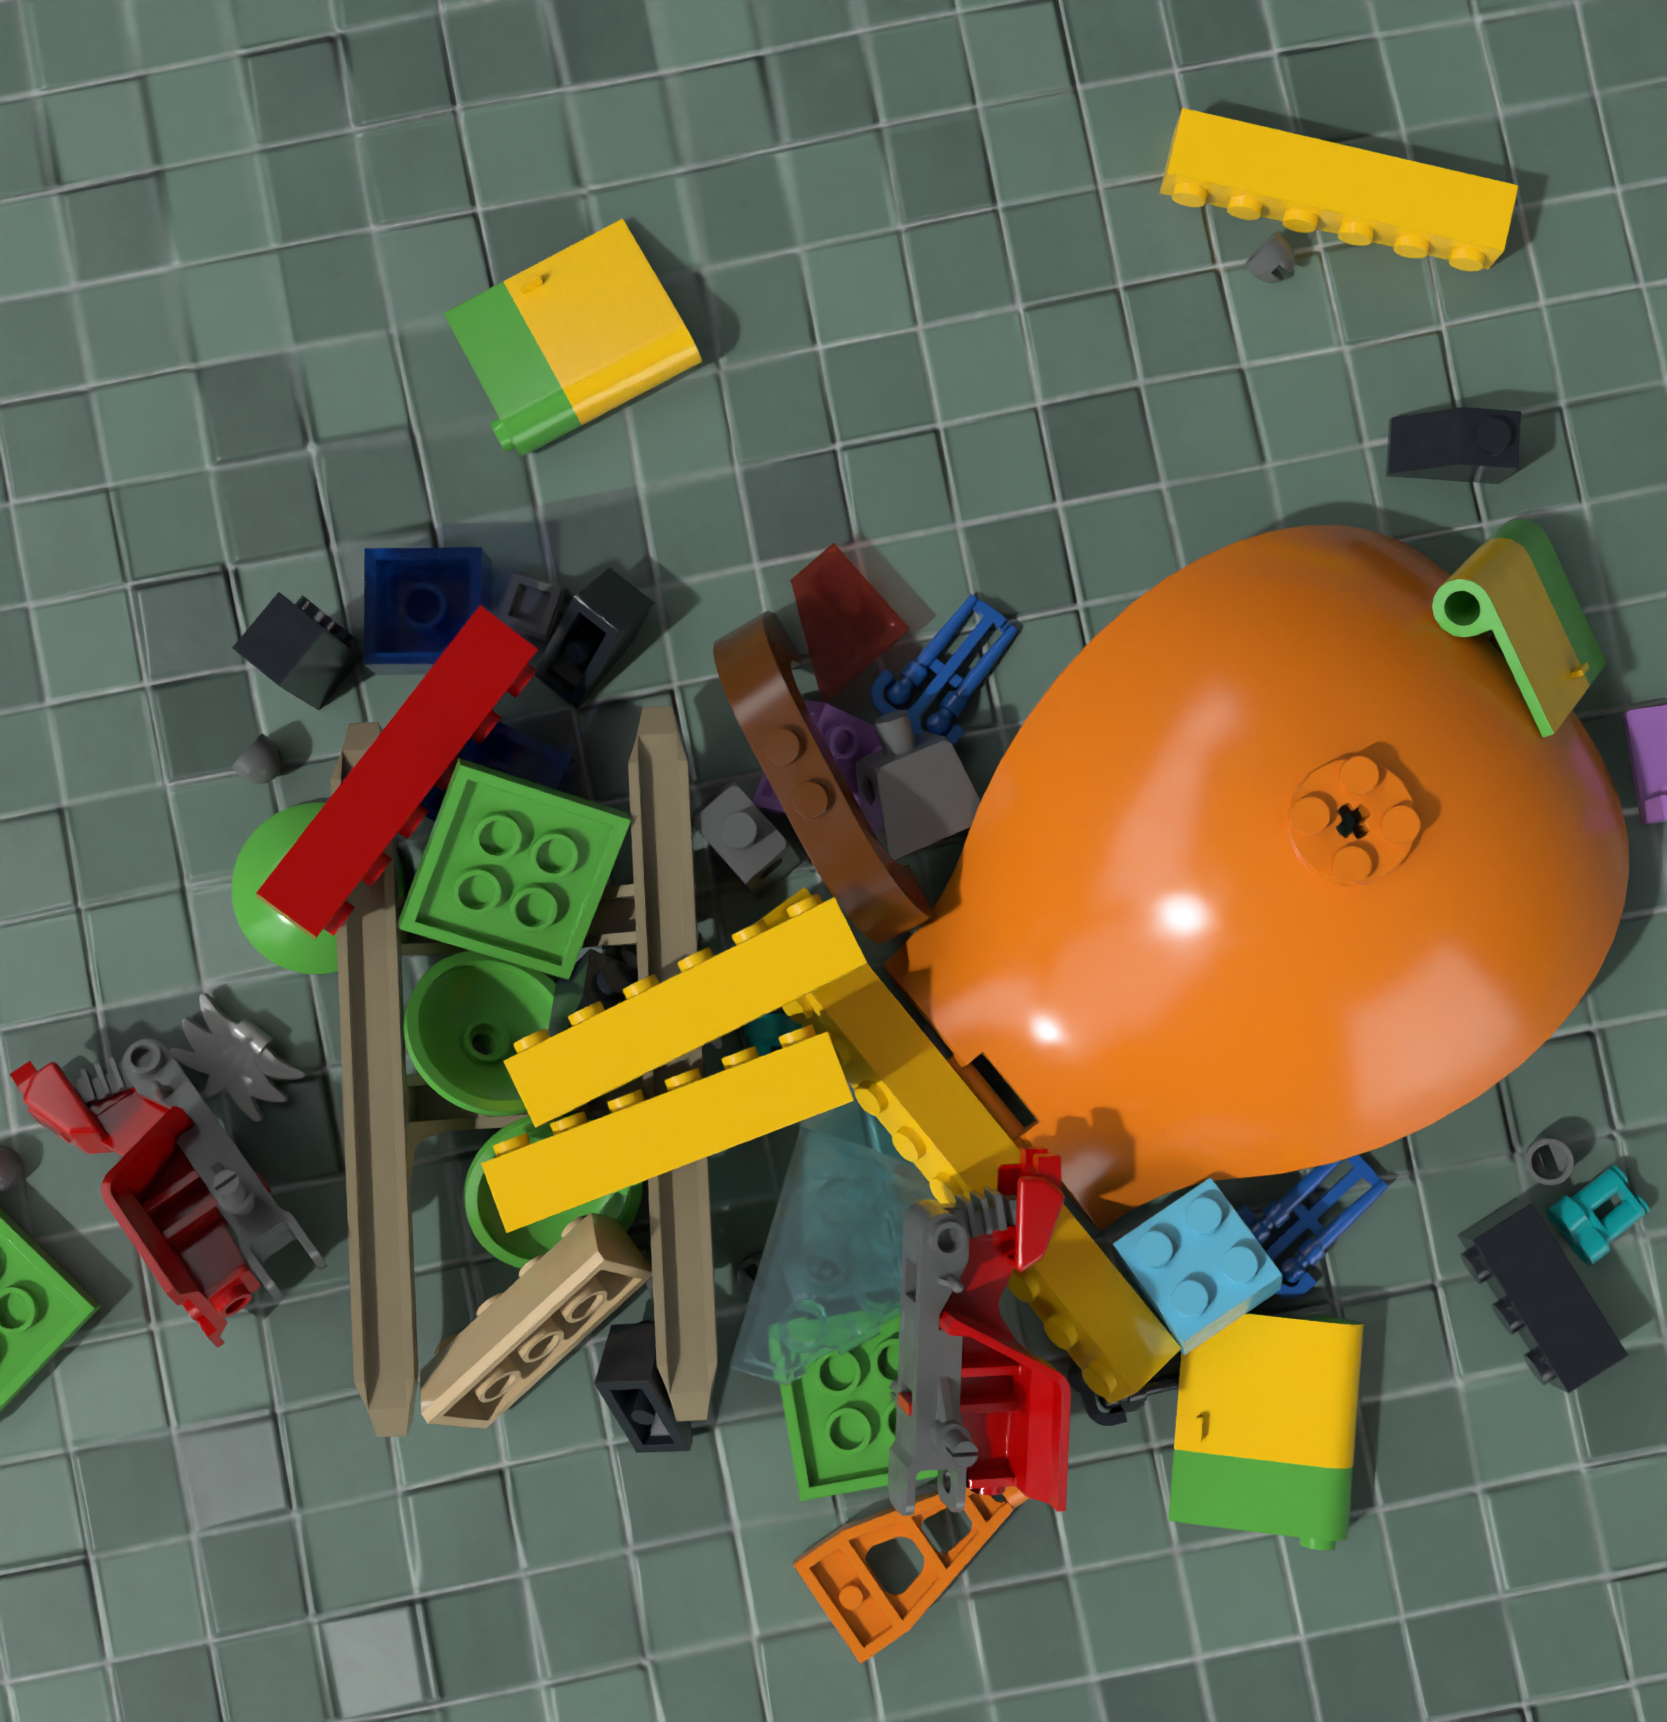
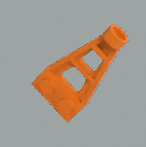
[793,1486,1029,1664]

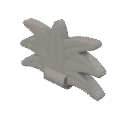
[170,993,308,1122]

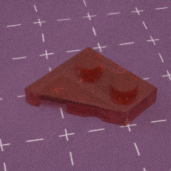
[790,543,909,703]

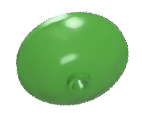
[231,802,406,975]
[403,951,556,1116]
[464,1111,642,1268]

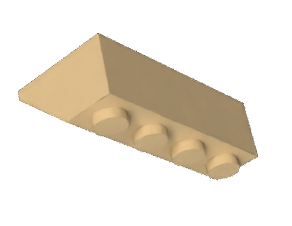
[420,1212,652,1429]

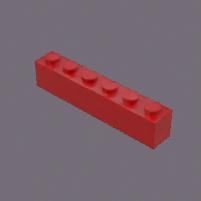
[256,605,538,940]

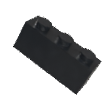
[232,592,362,711]
[1457,1198,1629,1393]

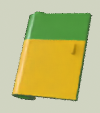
[443,218,702,458]
[1432,518,1607,738]
[1168,1313,1364,1550]

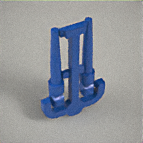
[870,594,1018,746]
[1237,1154,1389,1299]

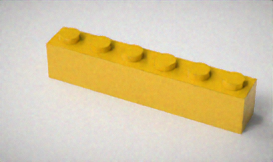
[1159,108,1519,271]
[503,893,867,1128]
[481,1024,854,1233]

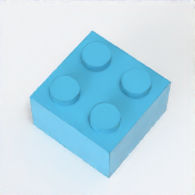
[1113,1177,1282,1356]

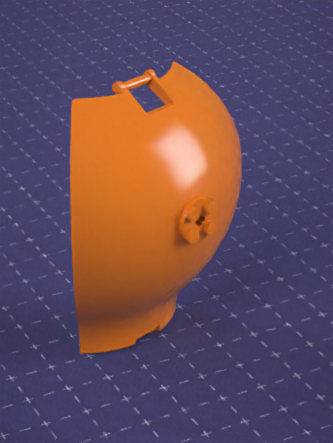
[883,525,1629,1231]

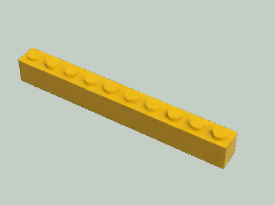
[754,887,1182,1404]

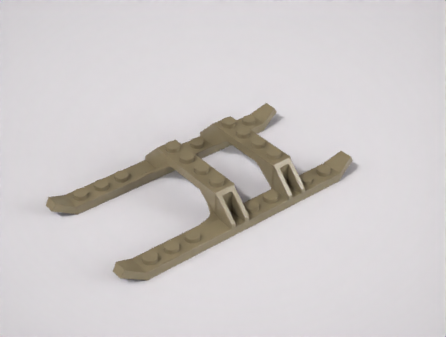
[330,706,718,1438]

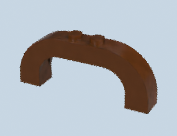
[713,611,936,944]

